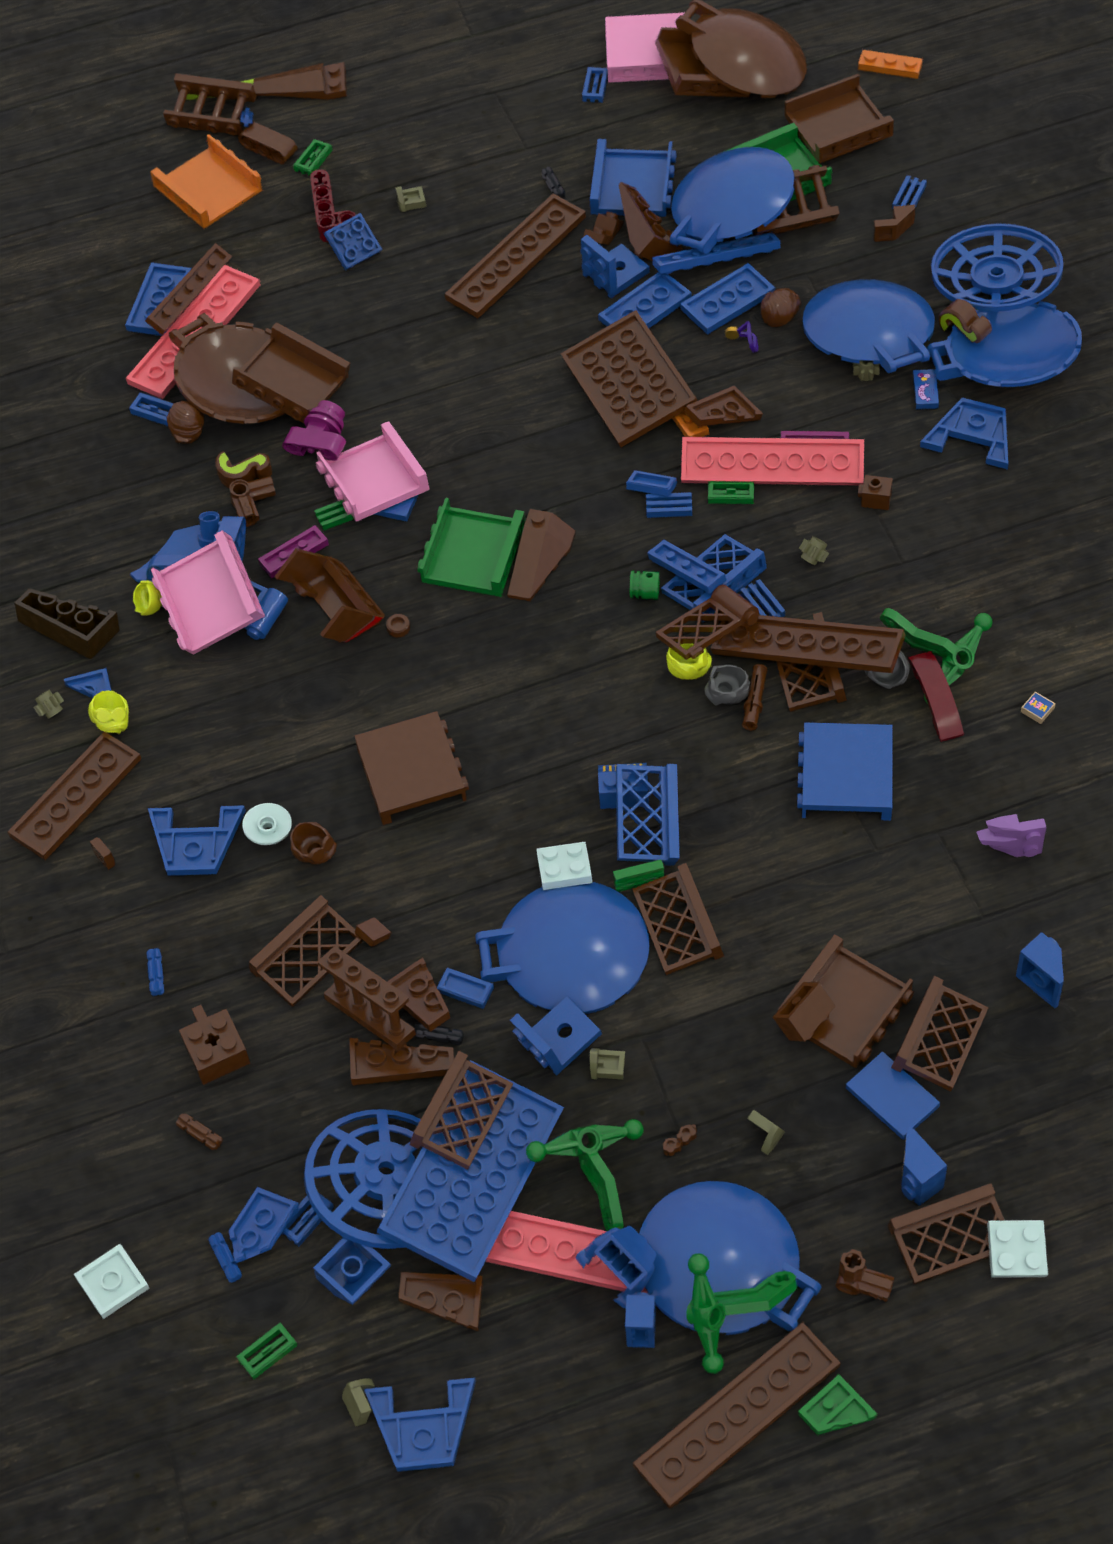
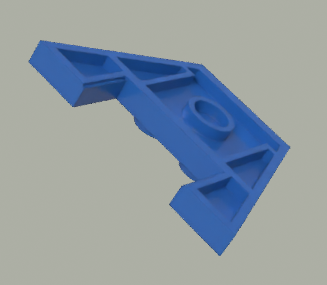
[920,398,1008,469]
[148,806,246,875]
[364,1378,476,1472]

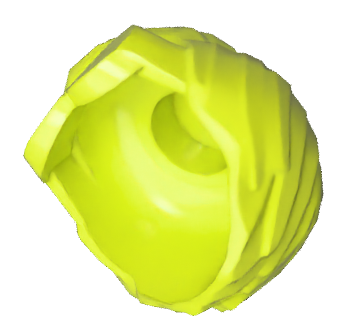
[666,644,712,680]
[88,690,129,734]

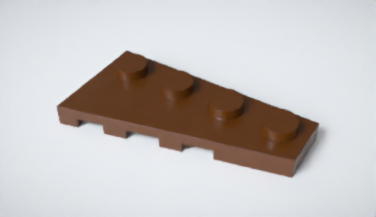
[349,1038,454,1086]

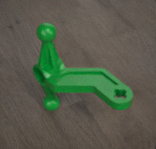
[880,608,993,704]
[526,1119,644,1231]
[686,1253,797,1374]

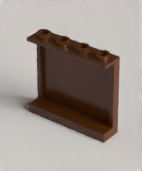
[655,27,751,97]
[785,74,894,163]
[232,322,350,423]
[354,711,469,825]
[778,934,914,1068]

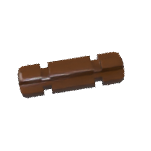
[176,1114,223,1150]

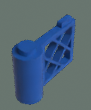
[244,581,288,640]

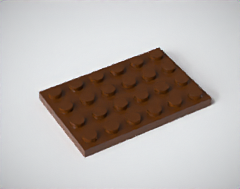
[561,310,697,448]

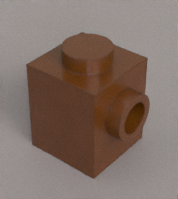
[858,475,893,510]

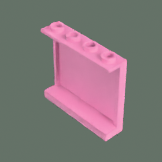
[605,13,684,83]
[316,421,430,522]
[151,531,265,655]

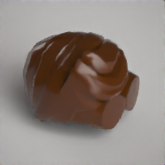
[761,288,801,327]
[166,400,205,444]
[290,822,337,864]

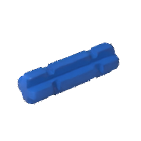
[240,107,253,127]
[147,948,164,996]
[208,1232,242,1283]

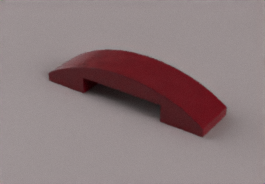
[908,651,964,742]

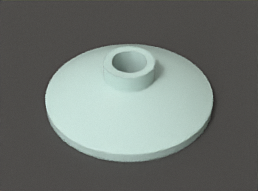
[242,803,292,845]

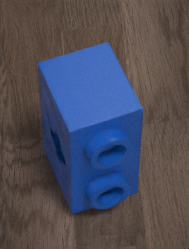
[625,1292,656,1348]

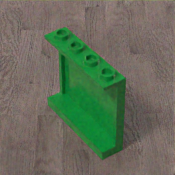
[721,122,832,202]
[418,498,525,597]

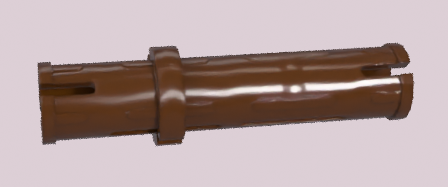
[742,664,768,731]

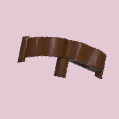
[663,1124,697,1156]

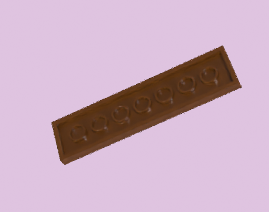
[445,194,586,318]
[710,615,906,673]
[633,1322,840,1509]

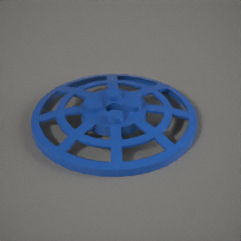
[931,224,1063,312]
[304,1109,422,1249]

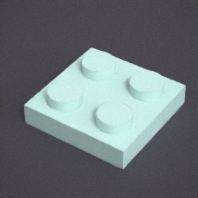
[537,842,592,890]
[987,1220,1048,1278]
[74,1244,149,1319]

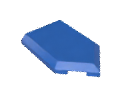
[229,1187,300,1263]

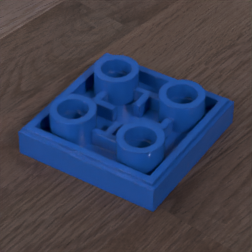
[324,213,382,270]

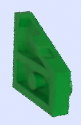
[798,1374,877,1435]

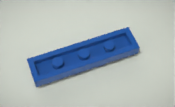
[647,540,727,594]

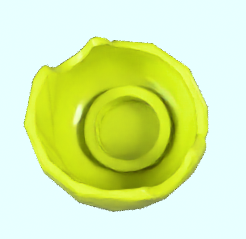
[133,580,162,616]

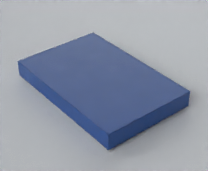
[846,1051,940,1140]

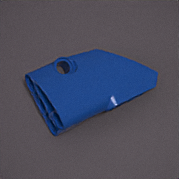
[130,511,246,582]

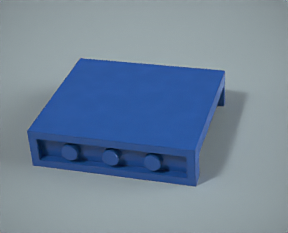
[590,139,676,217]
[797,723,892,821]

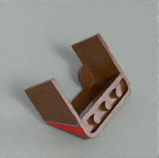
[275,548,385,643]

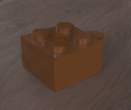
[179,1005,250,1085]

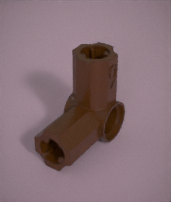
[229,476,276,527]
[835,1249,894,1302]

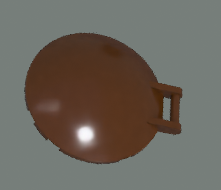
[675,0,807,98]
[169,313,284,424]

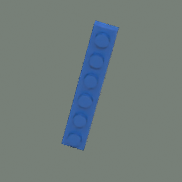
[653,232,780,274]

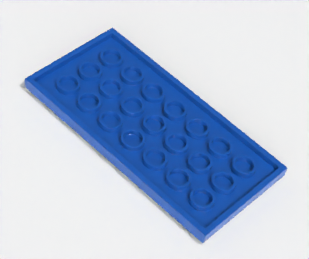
[377,1060,564,1282]

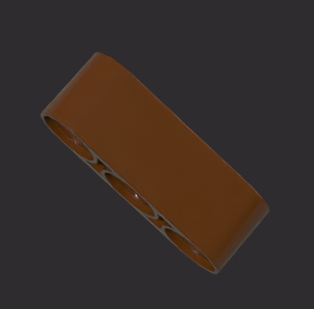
[238,122,297,164]

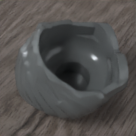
[864,651,910,689]
[704,665,750,706]

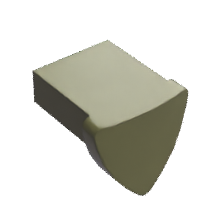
[395,186,426,212]
[590,1048,625,1079]
[748,1110,785,1155]
[342,1379,375,1426]

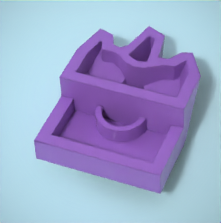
[977,814,1046,857]

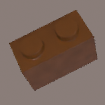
[773,982,835,1042]

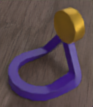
[725,321,758,353]

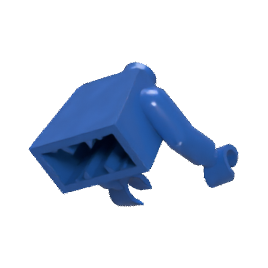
[576,1226,657,1308]

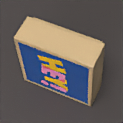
[1021,692,1055,724]

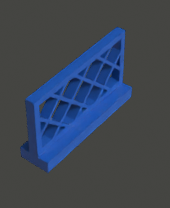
[661,534,767,623]
[616,764,679,866]

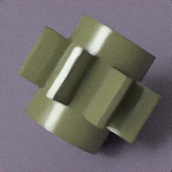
[853,360,880,381]
[799,536,829,565]
[33,689,64,719]

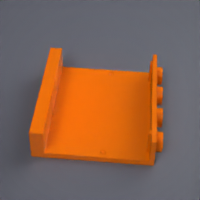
[150,134,262,229]

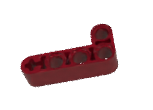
[310,169,355,242]

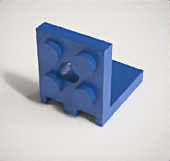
[581,235,650,298]
[510,996,602,1076]

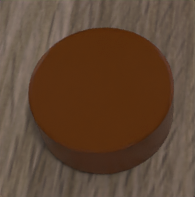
[386,614,410,638]

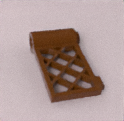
[656,584,759,660]

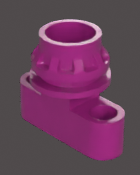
[282,400,346,461]

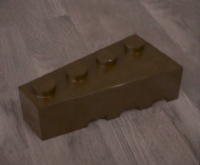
[14,589,120,659]

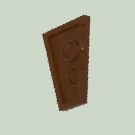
[684,386,763,426]
[387,957,450,1032]
[398,1272,483,1332]

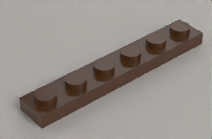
[145,243,232,335]

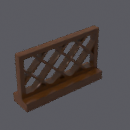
[776,612,847,712]
[632,863,724,975]
[249,895,363,1007]
[891,976,989,1092]
[409,1051,513,1170]
[888,1183,1005,1284]

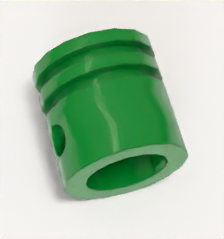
[630,570,660,600]

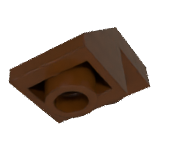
[873,205,915,242]
[583,211,624,245]

